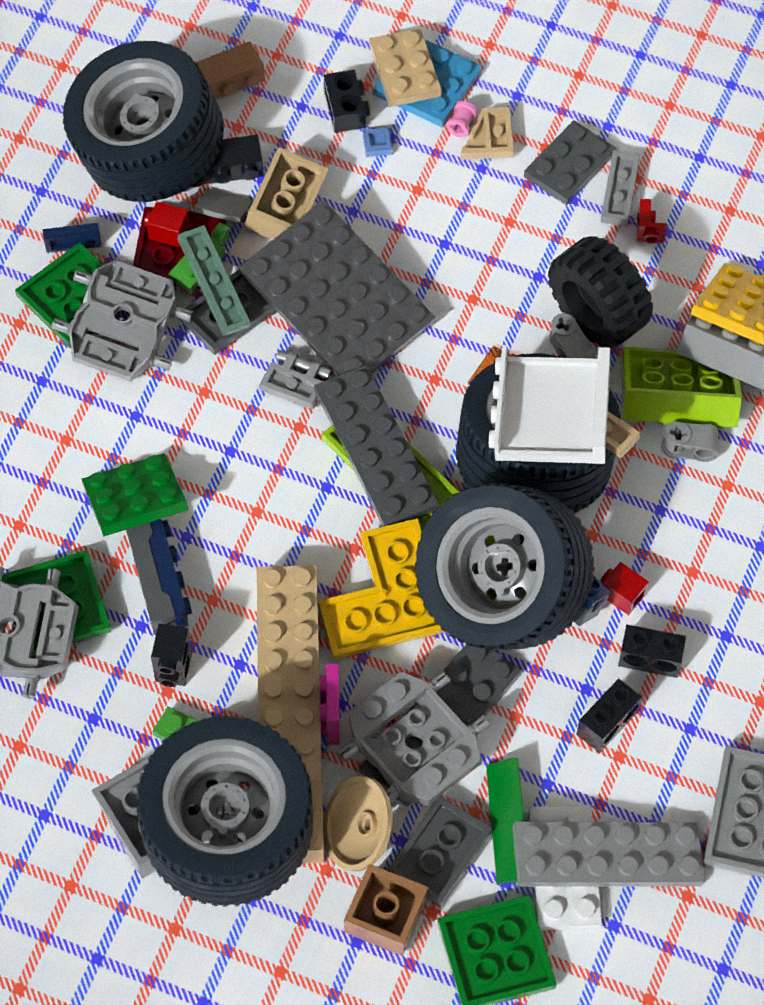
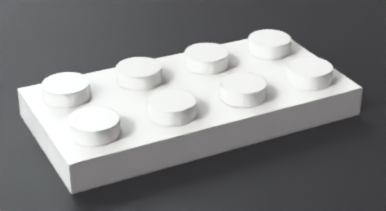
[528,805,602,931]

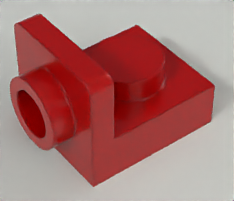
[636,198,667,244]

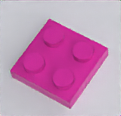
[320,664,340,745]

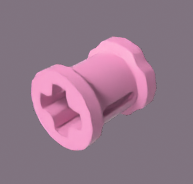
[446,101,478,137]

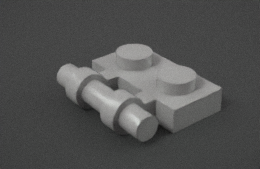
[260,350,332,410]

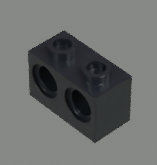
[323,69,370,133]
[151,623,192,687]
[618,624,686,678]
[576,678,642,753]

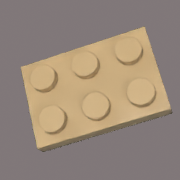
[369,28,441,107]

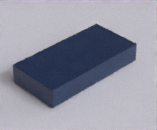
[43,223,102,253]

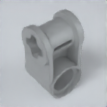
[549,313,595,359]
[661,422,718,462]

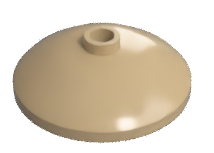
[323,776,393,872]

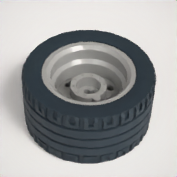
[63,41,224,202]
[456,353,621,514]
[415,483,595,649]
[136,716,313,907]

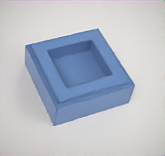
[363,127,393,157]

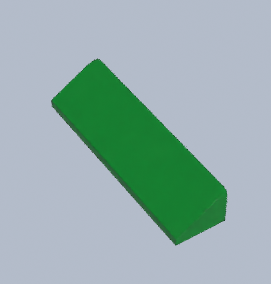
[486,758,524,884]

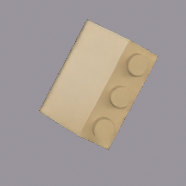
[244,147,329,239]

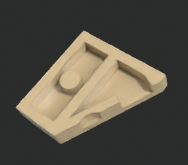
[461,107,514,160]

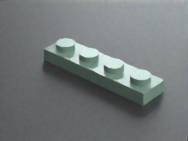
[177,225,251,337]

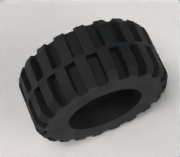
[548,236,653,348]

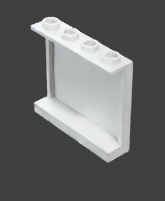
[489,345,611,464]

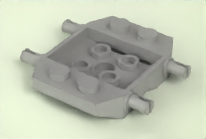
[51,260,194,382]
[0,566,79,699]
[337,671,491,806]

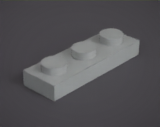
[600,150,640,227]

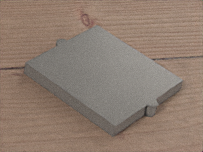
[194,189,253,223]

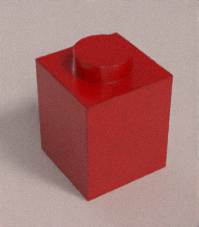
[144,201,190,247]
[600,562,649,615]

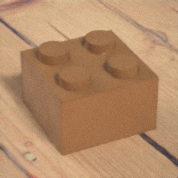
[344,864,428,956]

